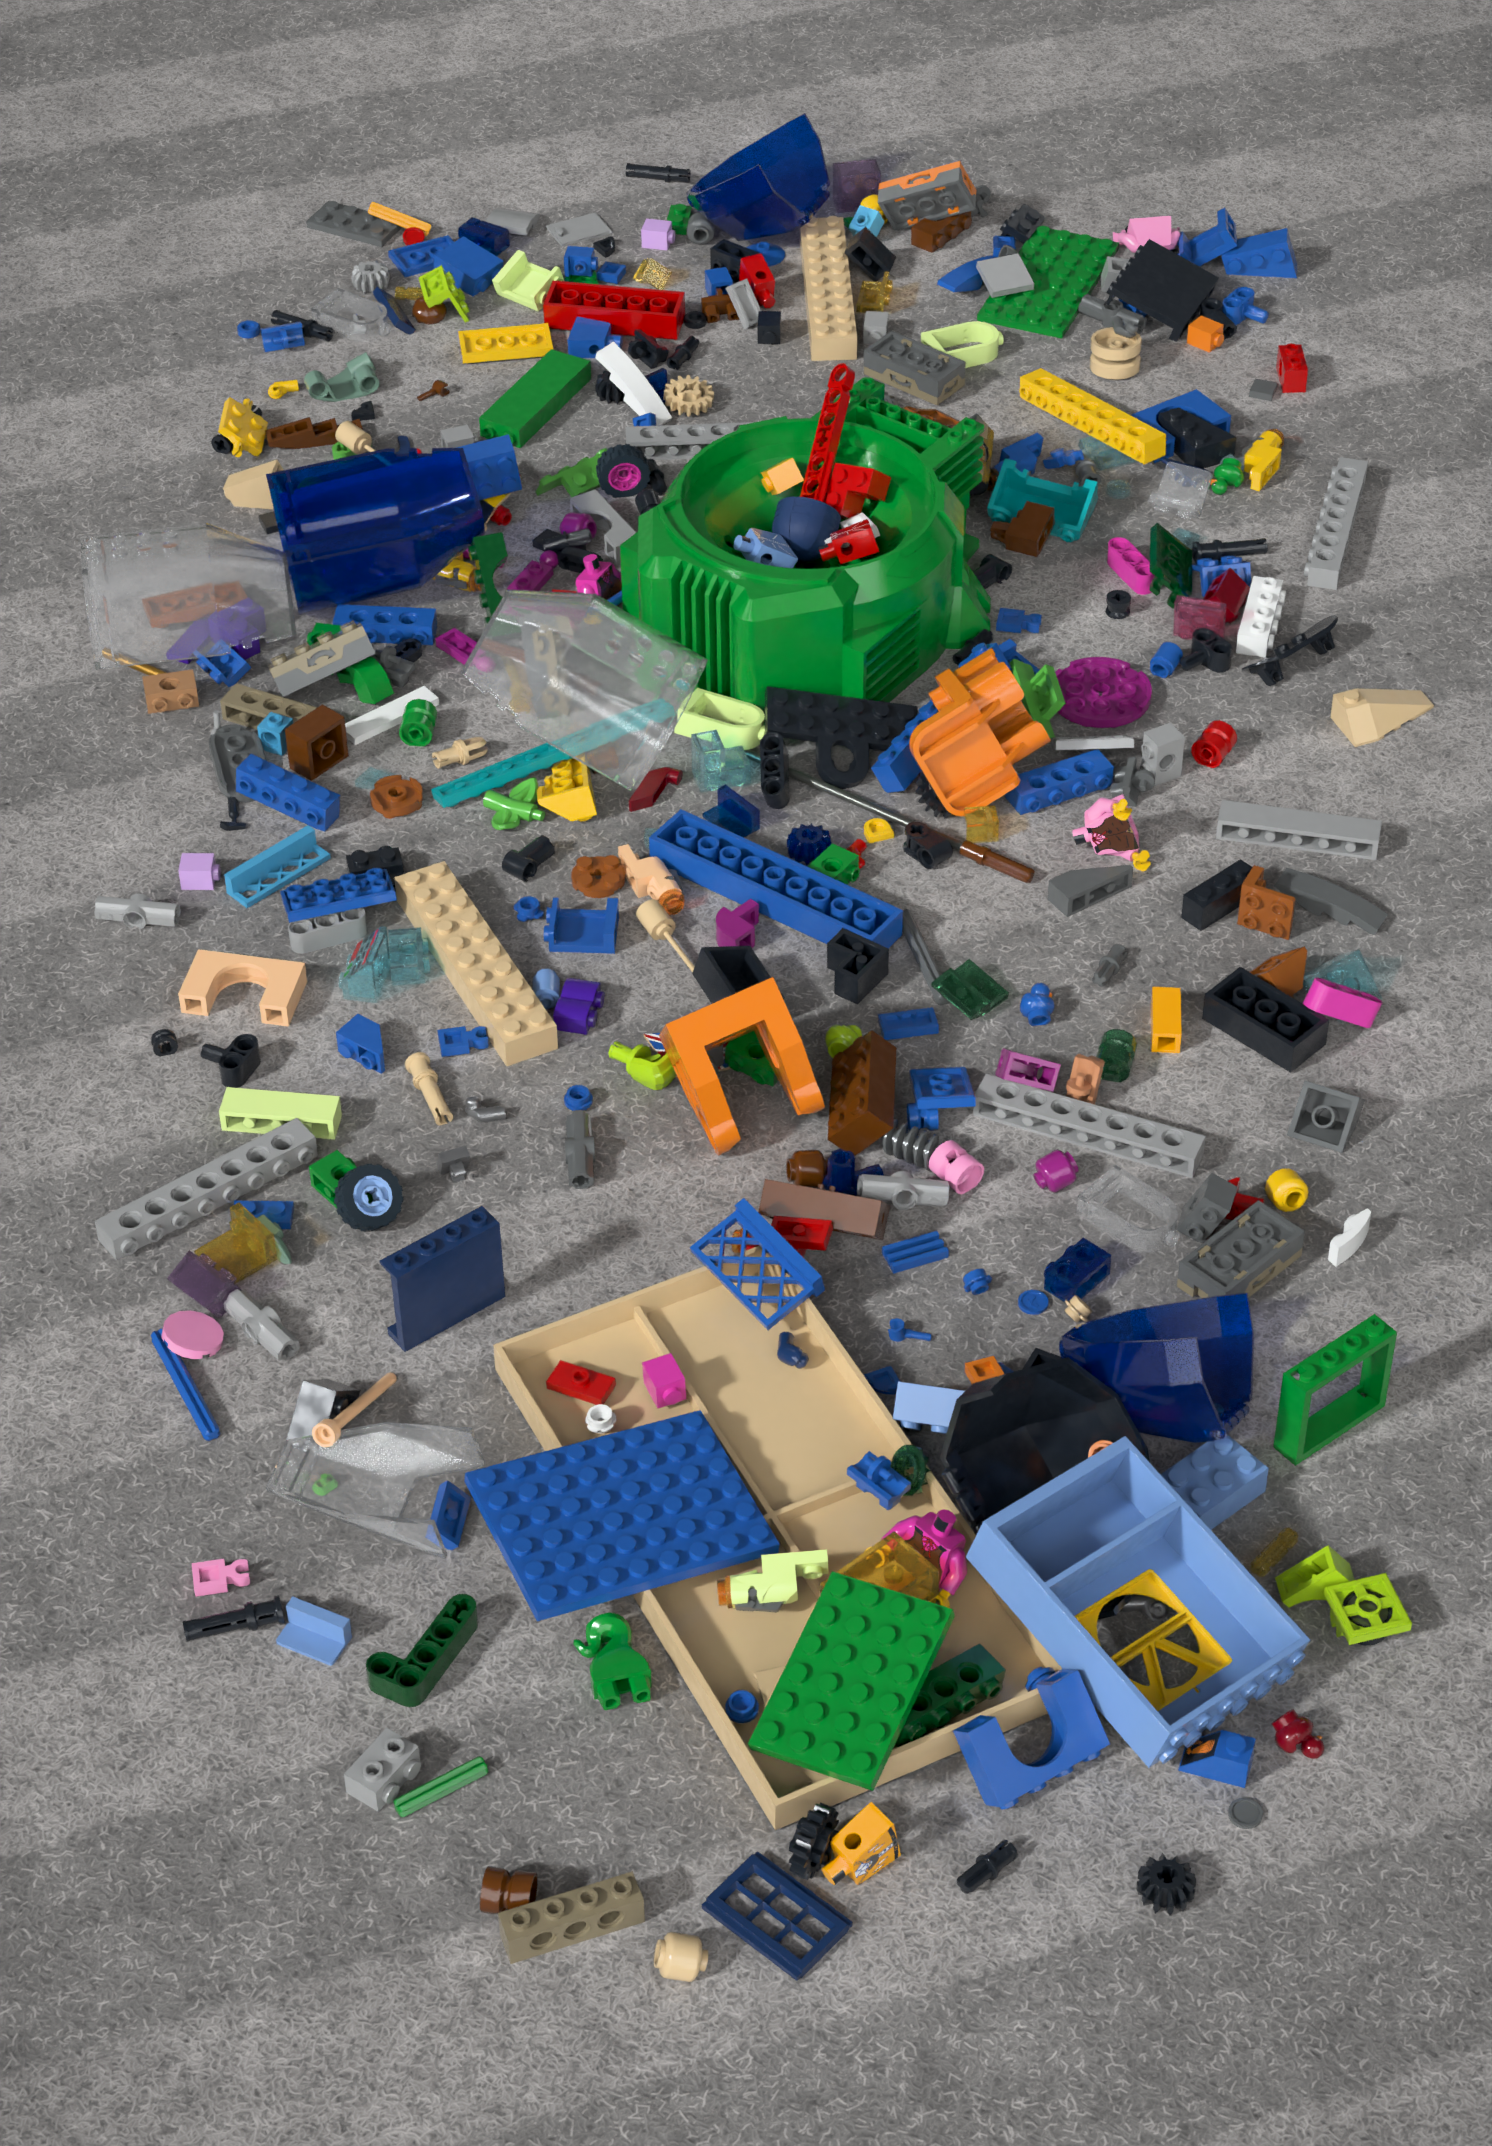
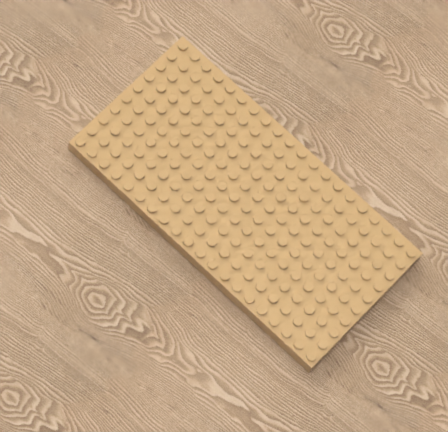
[493,1246,1062,1830]

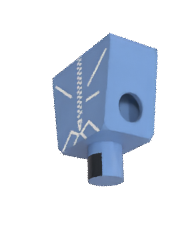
[733,528,798,568]

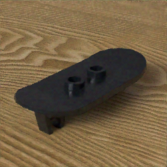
[1241,615,1338,686]

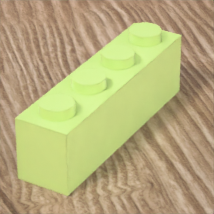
[219,1087,342,1140]

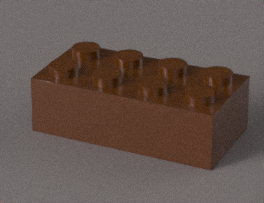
[828,1030,897,1156]

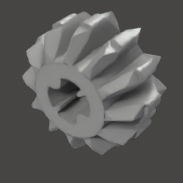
[352,260,390,294]

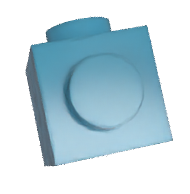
[848,205,884,237]

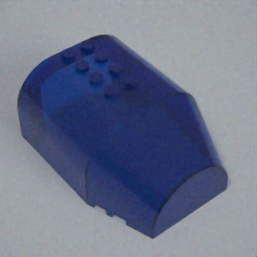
[266,448,485,615]

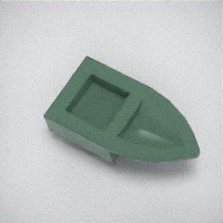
[254,1214,292,1264]

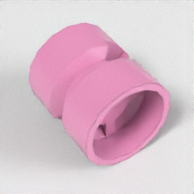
[929,1140,984,1195]

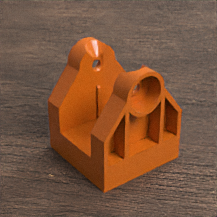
[659,977,825,1156]

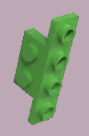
[535,448,608,497]
[1010,659,1065,739]

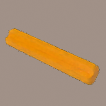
[368,202,431,236]

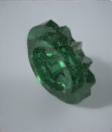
[891,1445,931,1497]

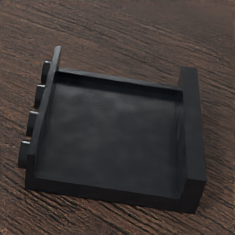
[1106,239,1219,342]

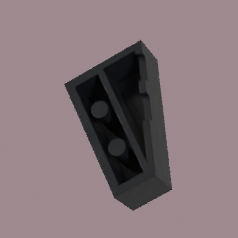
[1158,408,1236,469]

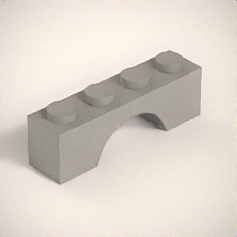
[570,489,636,565]

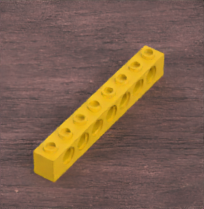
[1019,368,1166,465]

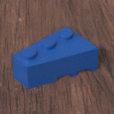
[1222,228,1297,278]

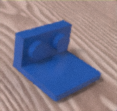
[1192,555,1252,597]

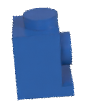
[564,246,598,277]

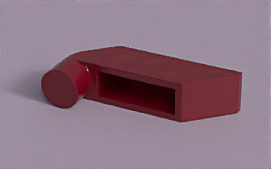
[629,767,683,812]

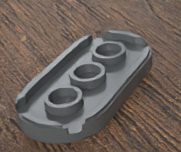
[209,724,267,803]

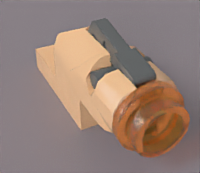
[618,844,684,915]

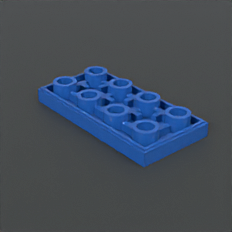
[280,868,397,923]

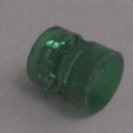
[1096,1029,1137,1082]

